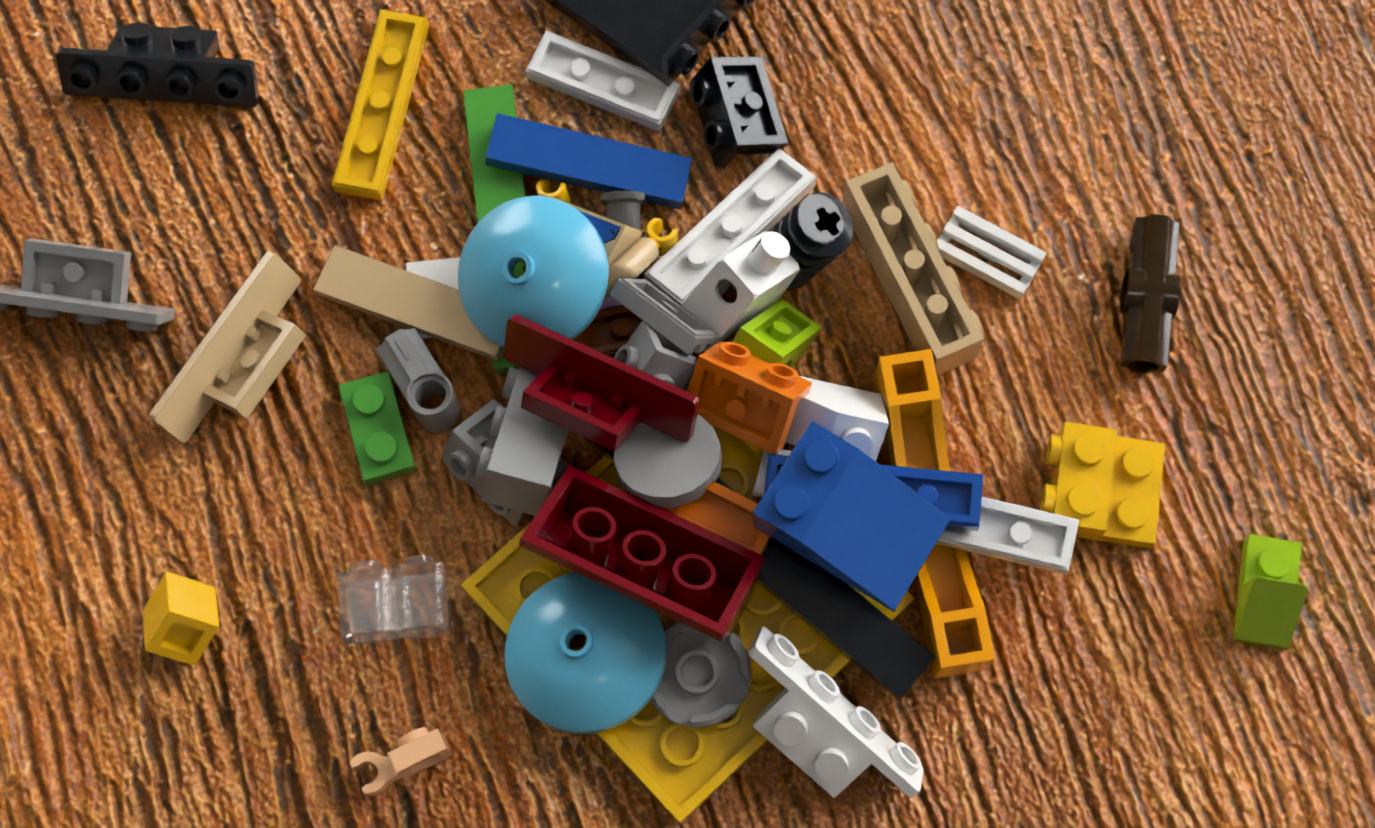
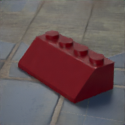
[519,465,766,641]

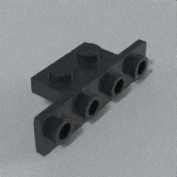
[56,23,259,107]

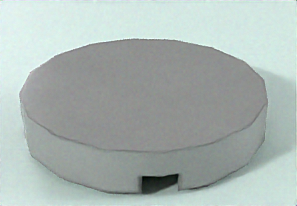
[614,415,722,508]
[650,621,752,729]

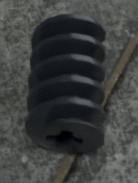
[769,192,853,291]

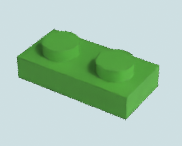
[338,371,417,486]

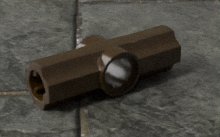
[1120,214,1181,374]

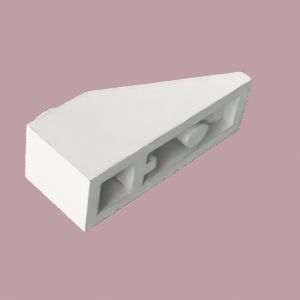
[786,376,889,461]

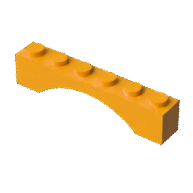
[874,349,996,679]

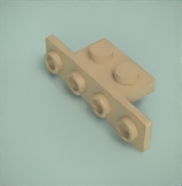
[149,251,306,443]

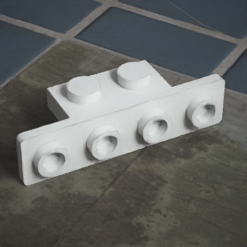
[748,626,924,798]

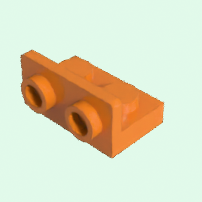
[688,342,812,455]

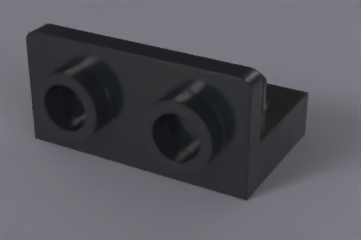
[690,57,789,167]

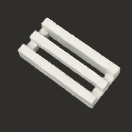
[937,205,1047,300]

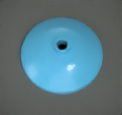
[458,196,609,347]
[504,572,667,734]

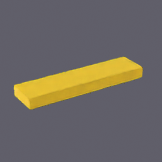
[332,9,429,201]

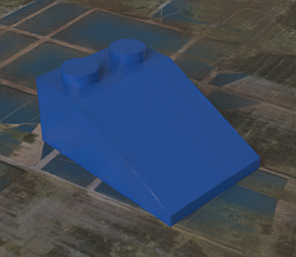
[753,421,951,612]

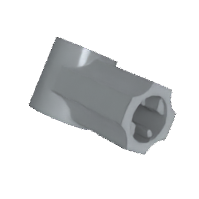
[376,327,461,433]

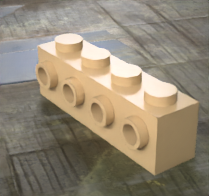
[842,162,984,376]

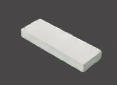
[525,31,680,132]

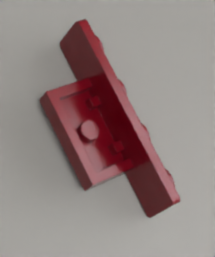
[503,314,700,452]

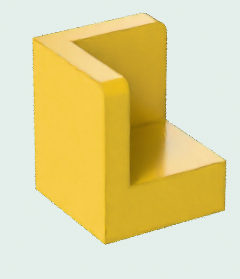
[143,571,219,666]

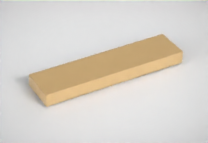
[313,245,504,362]

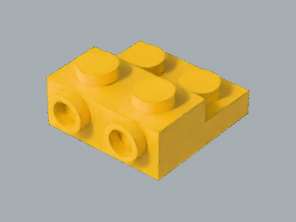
[1040,422,1165,549]

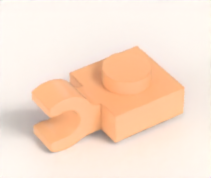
[350,727,453,796]

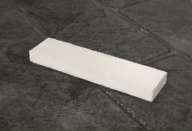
[644,148,817,306]

